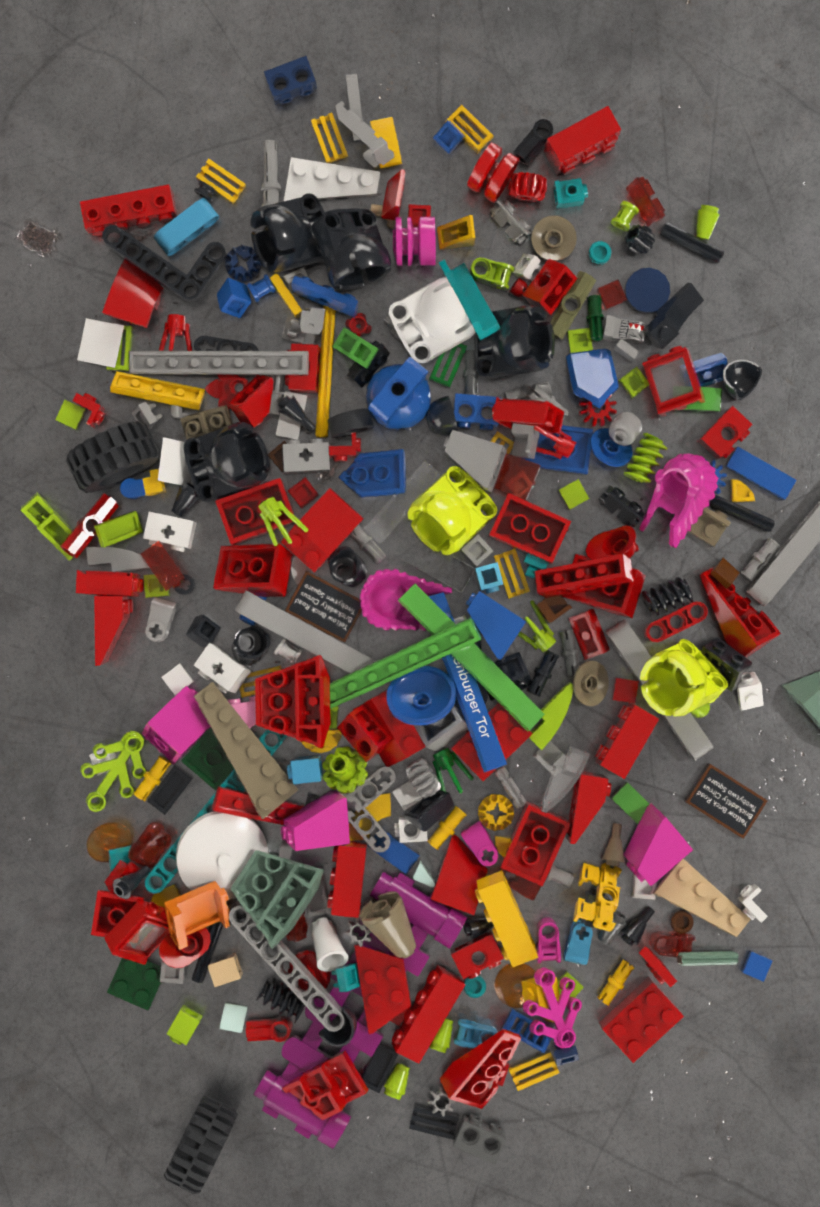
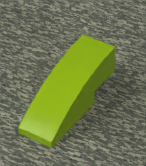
[20,492,73,561]
[529,682,573,750]

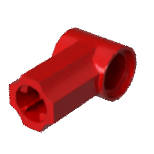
[246,1016,293,1042]

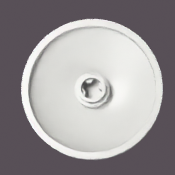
[176,811,268,900]

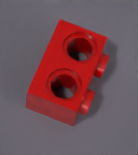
[337,704,393,762]

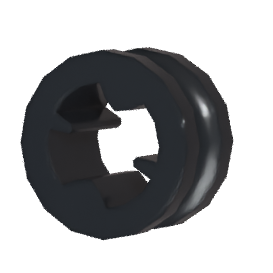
[194,181,217,202]
[173,574,195,595]

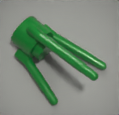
[432,747,474,793]

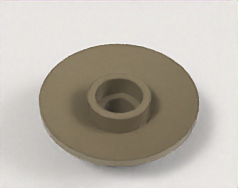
[531,216,577,261]
[573,661,609,706]

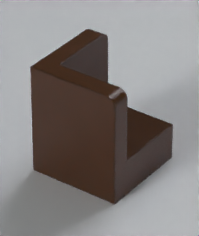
[535,595,572,624]

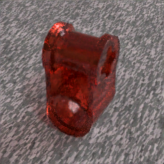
[128,822,171,868]
[500,868,542,901]
[649,931,696,958]

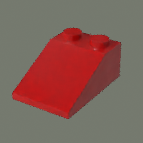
[281,488,364,573]
[213,544,293,597]
[562,554,646,619]
[94,595,134,666]
[566,770,611,844]
[500,801,571,887]

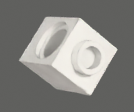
[394,817,427,843]

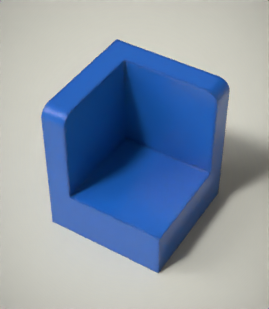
[217,278,251,318]

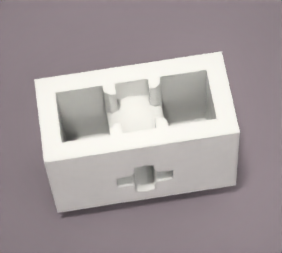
[143,512,197,552]
[194,643,251,693]

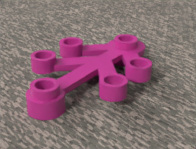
[523,968,582,1048]

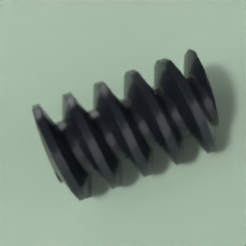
[641,577,693,617]
[256,976,305,1023]

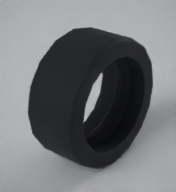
[328,408,373,438]

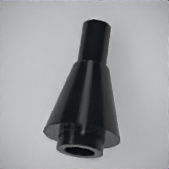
[278,395,316,432]
[113,865,151,899]
[620,906,655,946]
[463,917,494,940]

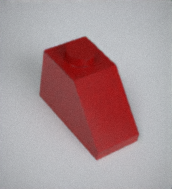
[228,375,274,427]

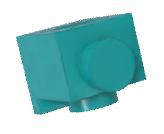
[553,178,588,209]

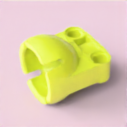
[408,466,497,555]
[640,639,728,717]

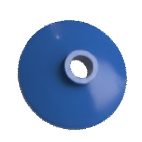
[590,428,633,467]

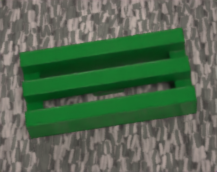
[429,343,467,389]

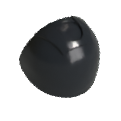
[723,359,762,400]
[425,396,458,436]
[319,1004,357,1047]

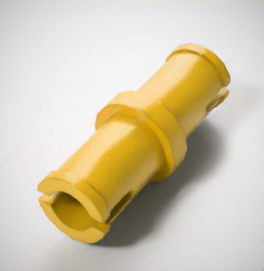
[133,755,171,801]
[427,806,467,850]
[597,959,635,1006]

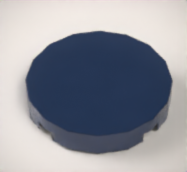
[624,268,670,314]

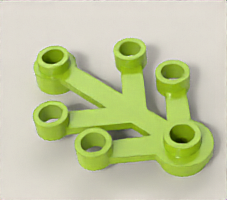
[80,731,146,812]

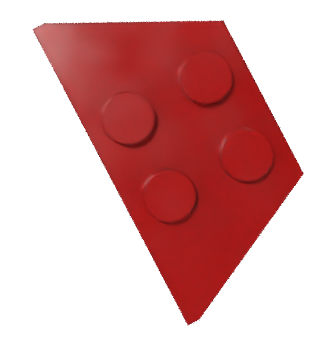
[354,944,411,1034]

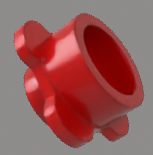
[345,313,372,337]

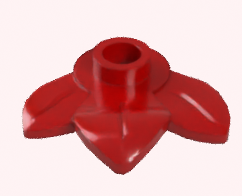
[205,375,249,410]

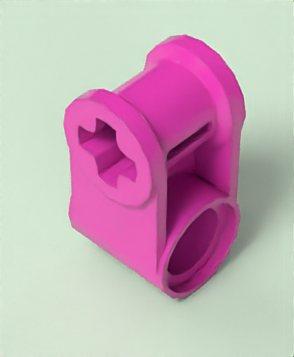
[460,821,498,866]
[536,917,561,963]

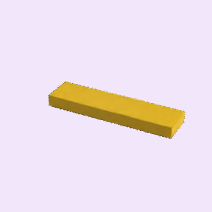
[110,371,205,410]

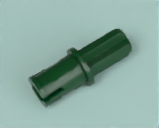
[586,295,605,341]

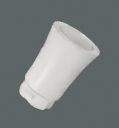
[310,917,348,972]

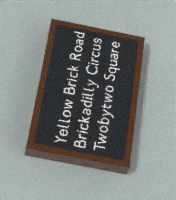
[284,571,362,642]
[685,764,768,839]

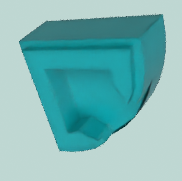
[108,846,133,872]

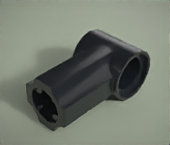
[513,119,553,165]

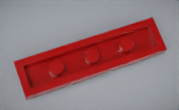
[212,787,305,825]

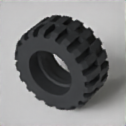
[66,421,160,493]
[163,1096,238,1194]

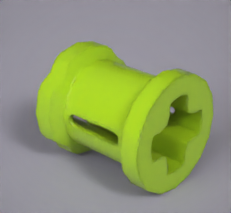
[611,201,639,232]

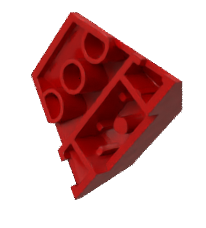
[255,655,331,748]

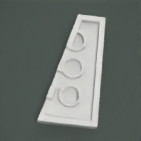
[284,157,380,201]

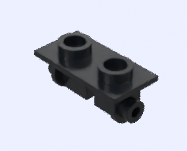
[347,340,390,388]
[598,485,645,528]

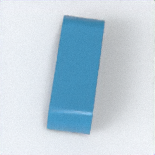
[153,198,219,256]

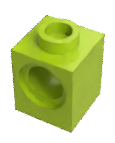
[167,1005,203,1045]

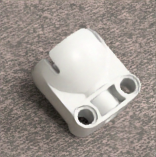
[389,277,476,364]

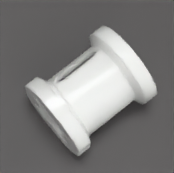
[273,638,303,666]

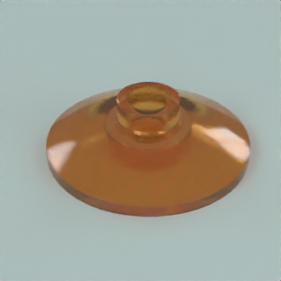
[86,822,132,862]
[495,963,536,1008]

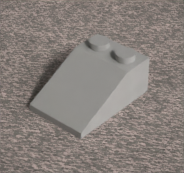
[414,699,468,752]

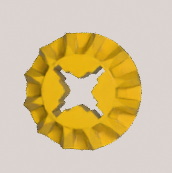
[478,794,514,831]

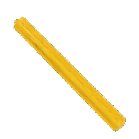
[315,305,336,438]

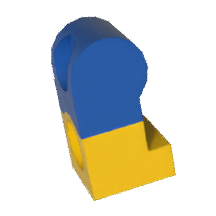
[120,469,166,499]

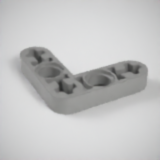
[346,767,396,852]

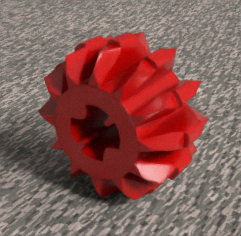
[508,172,547,202]
[578,394,617,427]

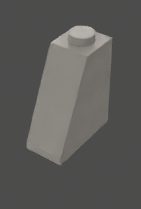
[444,430,507,494]

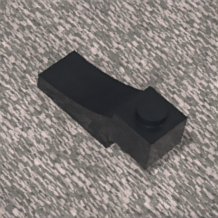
[643,283,704,349]

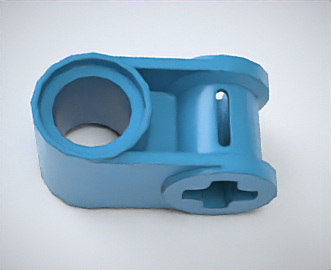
[563,918,593,965]
[454,1019,498,1048]

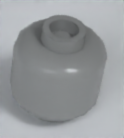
[609,412,642,446]

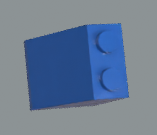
[466,591,526,660]

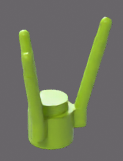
[258,497,308,546]
[518,600,556,652]

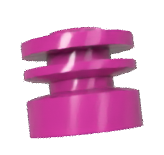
[393,216,436,266]

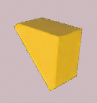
[437,215,475,250]

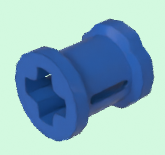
[247,274,276,303]

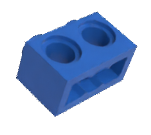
[454,393,501,431]

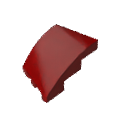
[102,255,164,328]
[430,834,488,915]
[282,1050,369,1120]

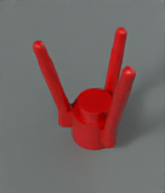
[158,314,192,351]
[533,425,576,459]

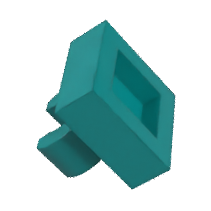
[523,553,549,579]
[331,963,360,992]

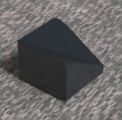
[186,614,221,647]

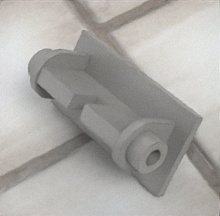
[490,200,532,245]

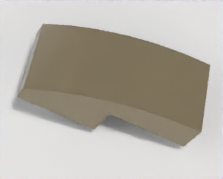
[180,405,233,439]

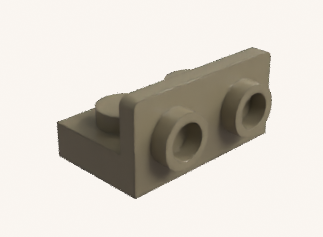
[687,507,731,547]

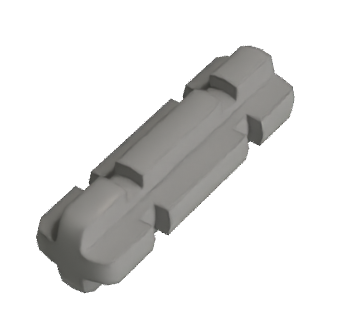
[495,766,527,808]

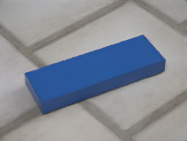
[725,446,797,500]

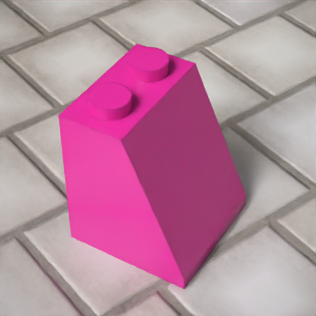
[141,686,211,765]
[281,790,350,851]
[623,803,693,886]

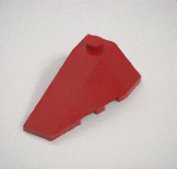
[700,568,781,657]
[439,1029,521,1109]

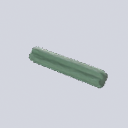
[677,951,739,966]

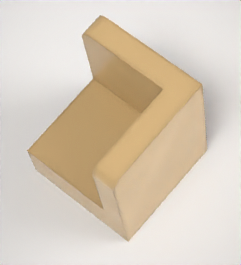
[208,952,243,987]

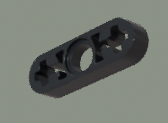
[194,336,259,351]

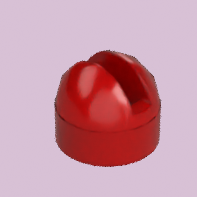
[509,277,528,298]

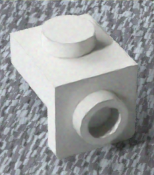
[737,672,764,711]
[738,884,768,923]

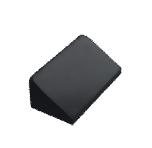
[404,790,454,832]

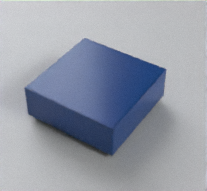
[433,120,465,154]
[741,950,772,982]

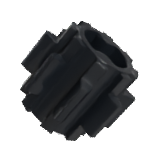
[625,224,655,254]

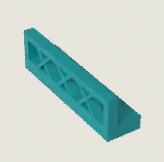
[439,259,501,340]

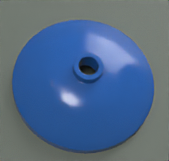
[387,666,456,726]

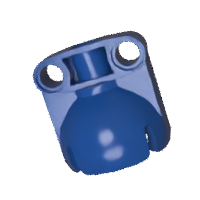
[366,357,431,430]

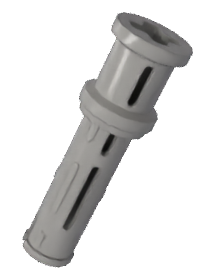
[261,140,281,207]

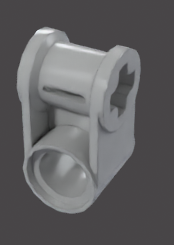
[145,597,177,642]

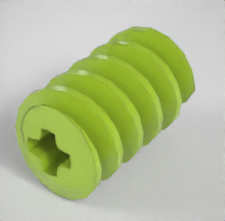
[623,433,668,483]

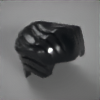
[328,546,367,587]
[232,625,270,665]

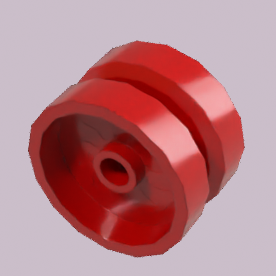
[467,142,520,203]

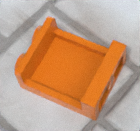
[164,881,230,950]

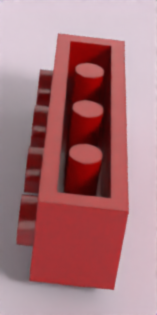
[80,184,177,236]
[391,965,466,1064]

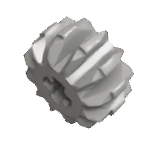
[406,758,441,799]

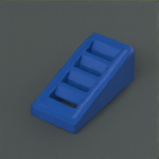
[502,1008,552,1053]

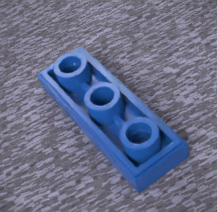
[291,276,358,318]

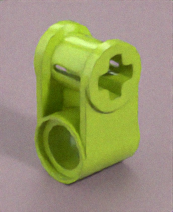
[469,257,515,291]

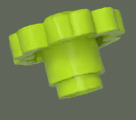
[322,746,368,794]

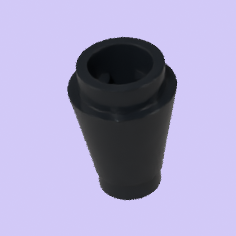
[171,482,199,517]

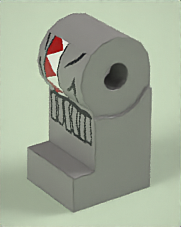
[602,315,646,344]

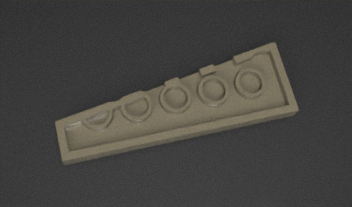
[194,682,298,819]

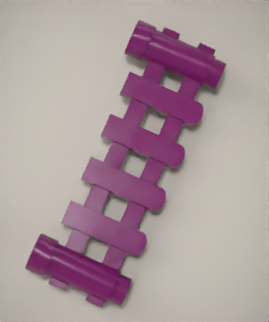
[253,872,467,1149]

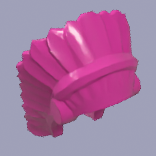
[639,453,718,548]
[360,569,452,631]

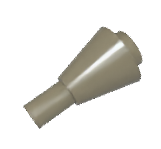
[602,823,625,867]

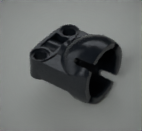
[250,193,325,273]
[311,208,391,291]
[474,305,555,379]
[183,422,269,502]

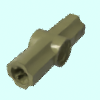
[550,271,597,341]

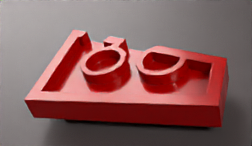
[639,946,677,988]

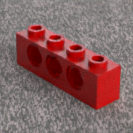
[535,554,634,598]

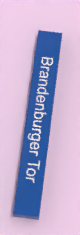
[428,592,507,772]

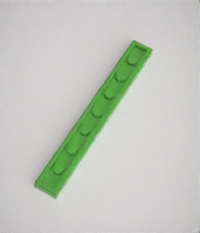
[398,584,545,732]
[330,618,481,709]

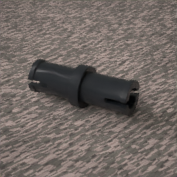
[527,650,559,697]

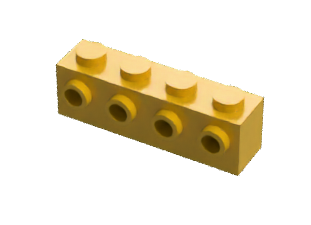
[475,870,538,967]

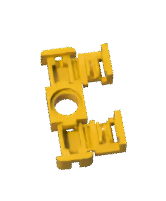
[573,863,622,932]

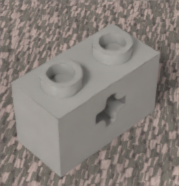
[282,439,330,474]

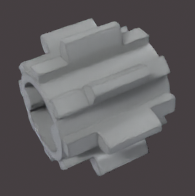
[345,917,371,947]
[427,1086,456,1117]

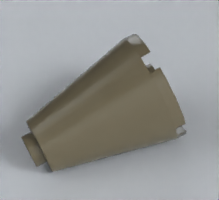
[359,891,416,958]

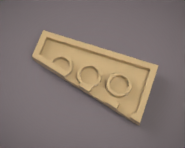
[653,859,751,937]

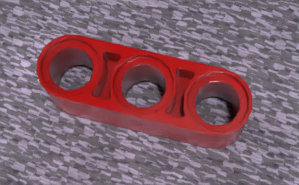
[643,601,708,642]

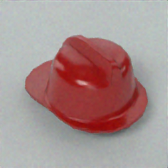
[586,526,639,560]
[159,927,211,968]

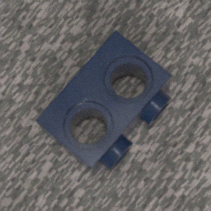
[264,56,317,105]

